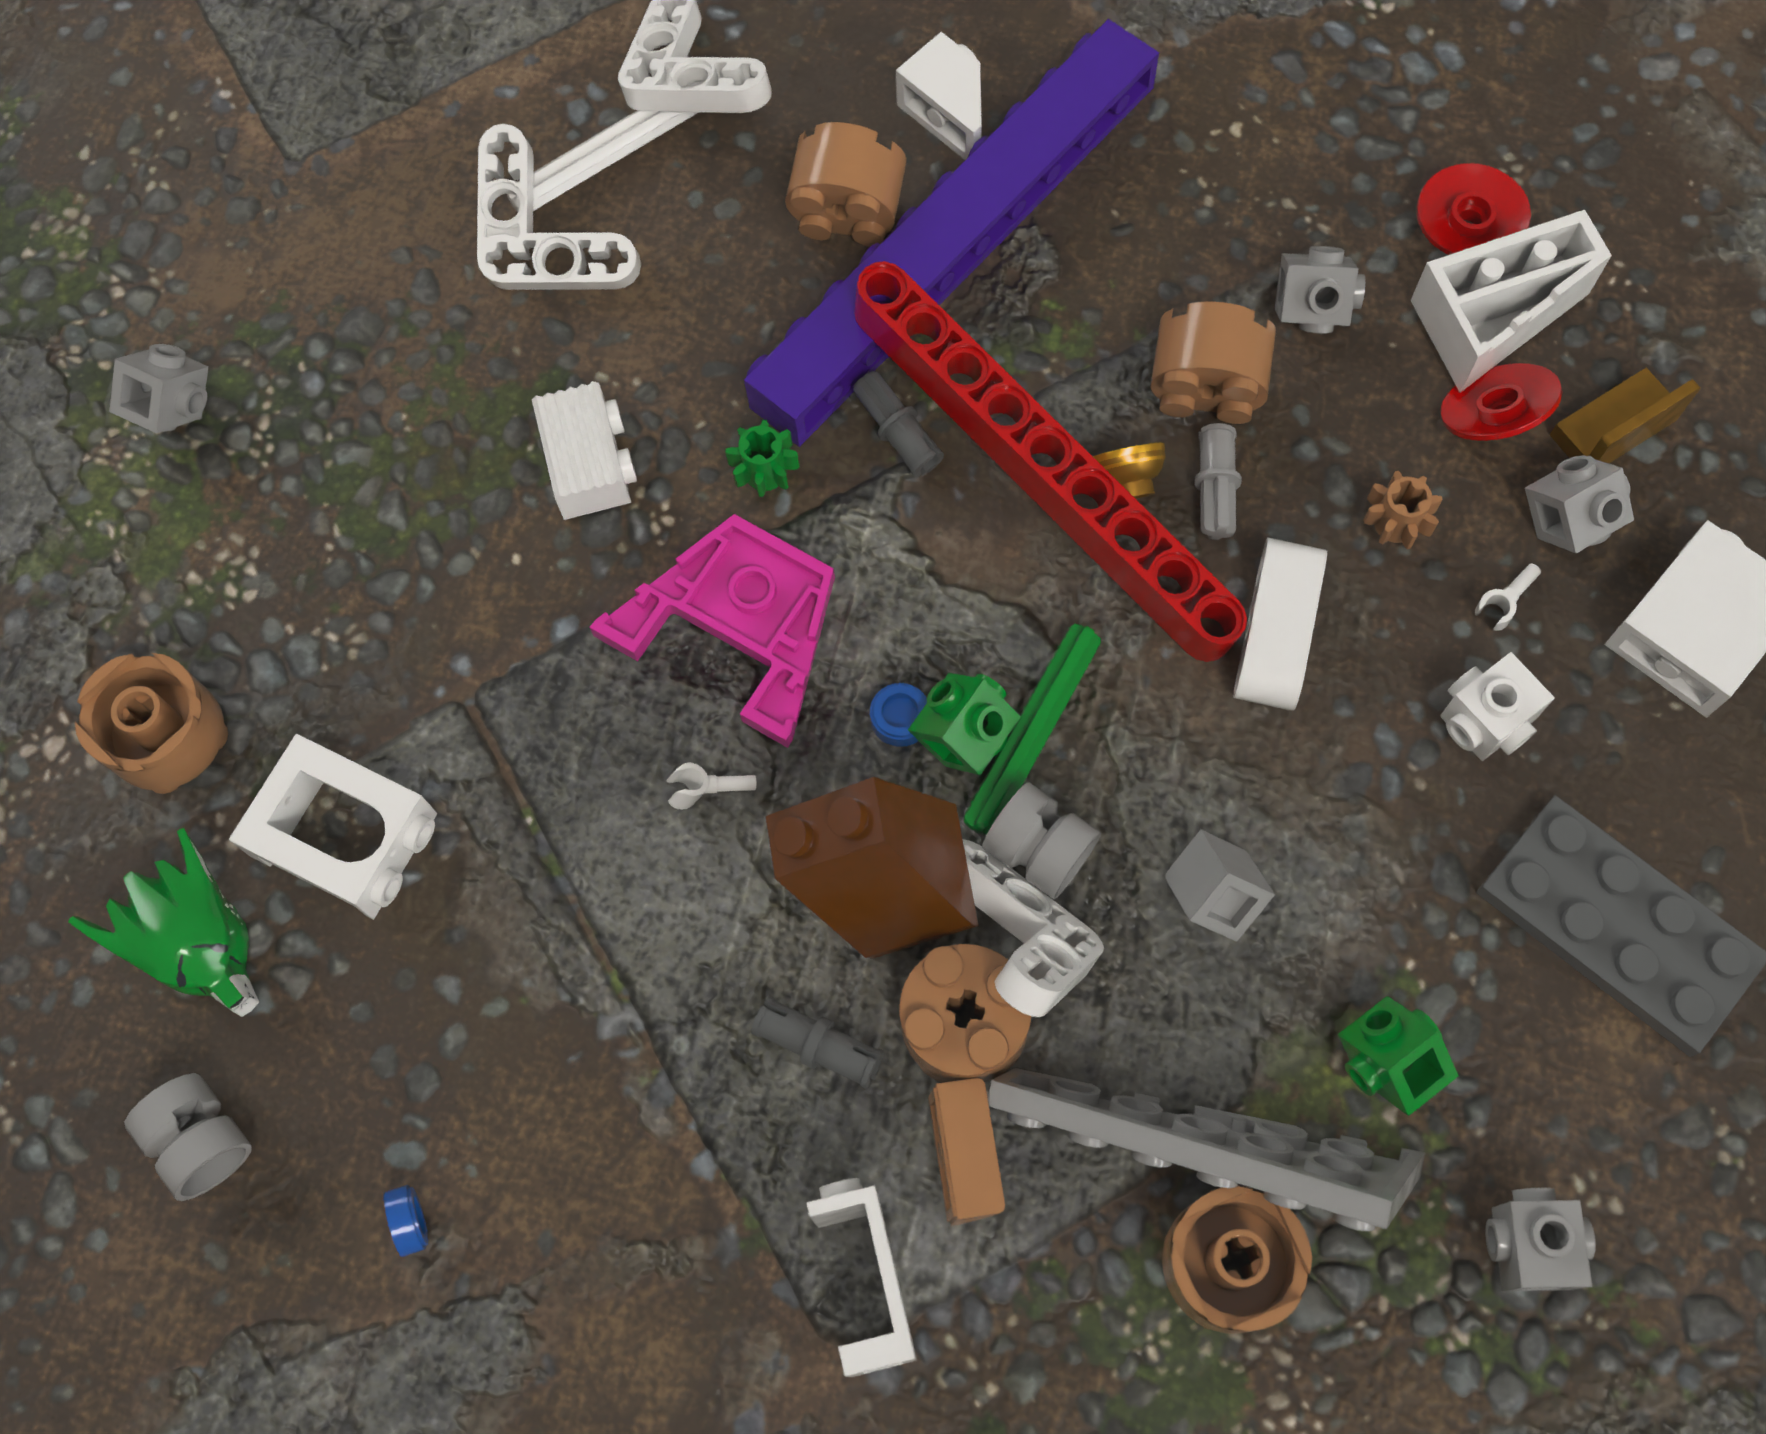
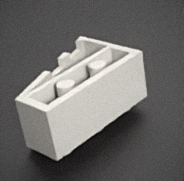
[1411,210,1612,392]

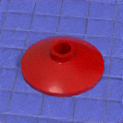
[1416,163,1531,255]
[1441,363,1562,441]

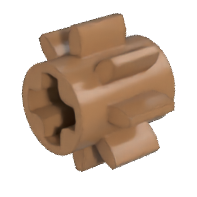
[1363,471,1443,549]

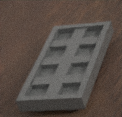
[1476,795,1766,1057]

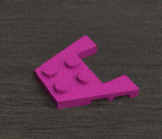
[590,514,835,748]

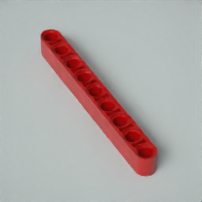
[854,261,1247,662]

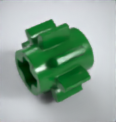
[726,420,800,497]

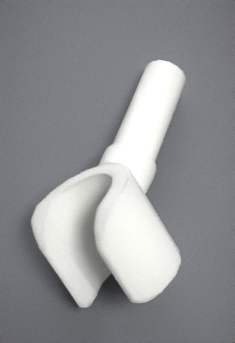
[1475,564,1541,631]
[666,762,756,810]

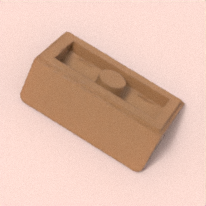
[928,1078,1005,1226]

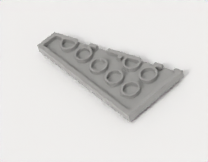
[988,1068,1425,1231]

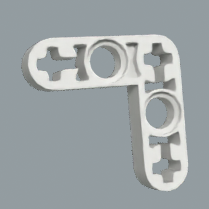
[618,0,772,113]
[477,124,641,290]
[963,839,1104,1017]

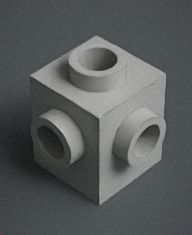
[1275,246,1365,333]
[109,344,208,433]
[1525,455,1634,553]
[1485,1188,1595,1291]

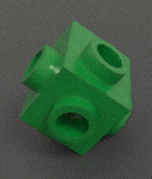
[908,673,1021,775]
[1338,996,1459,1116]

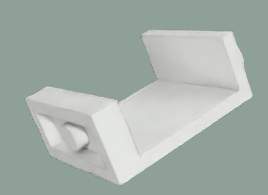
[1604,520,1766,718]
[806,1178,917,1377]

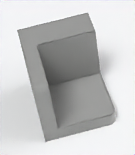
[1165,829,1275,941]

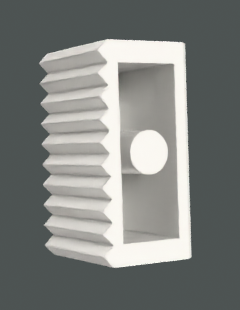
[532,381,637,520]

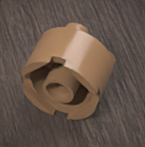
[785,122,907,247]
[1151,301,1276,424]
[75,653,228,794]
[899,944,1031,1083]
[1162,1186,1312,1334]

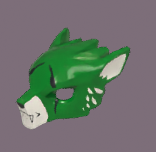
[68,828,259,1017]

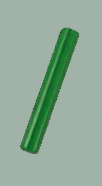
[963,623,1101,836]

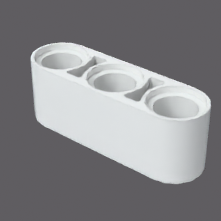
[1233,537,1327,711]

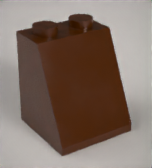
[766,777,979,959]

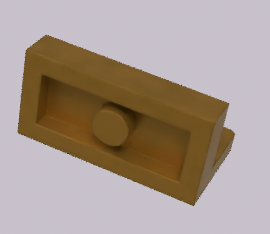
[1550,367,1701,463]

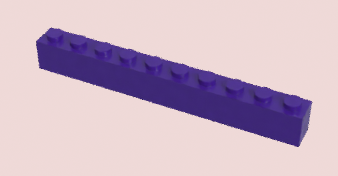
[744,19,1159,447]

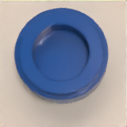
[870,683,927,747]
[384,1185,429,1257]

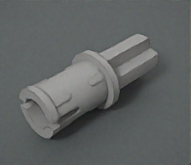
[1194,423,1242,540]

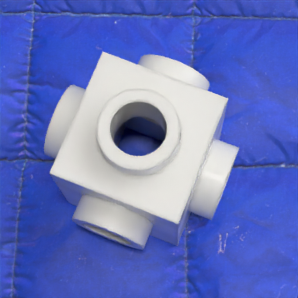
[1440,652,1555,761]

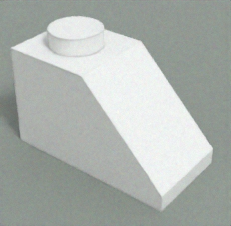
[896,32,981,160]

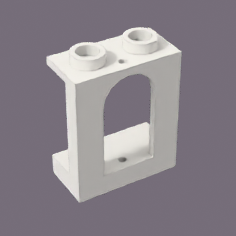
[228,734,438,920]

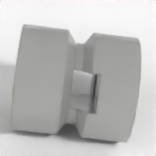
[982,782,1101,899]
[124,1073,251,1201]

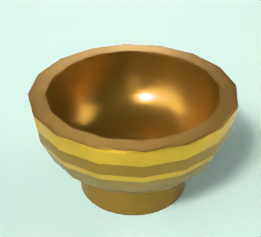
[1093,442,1165,499]

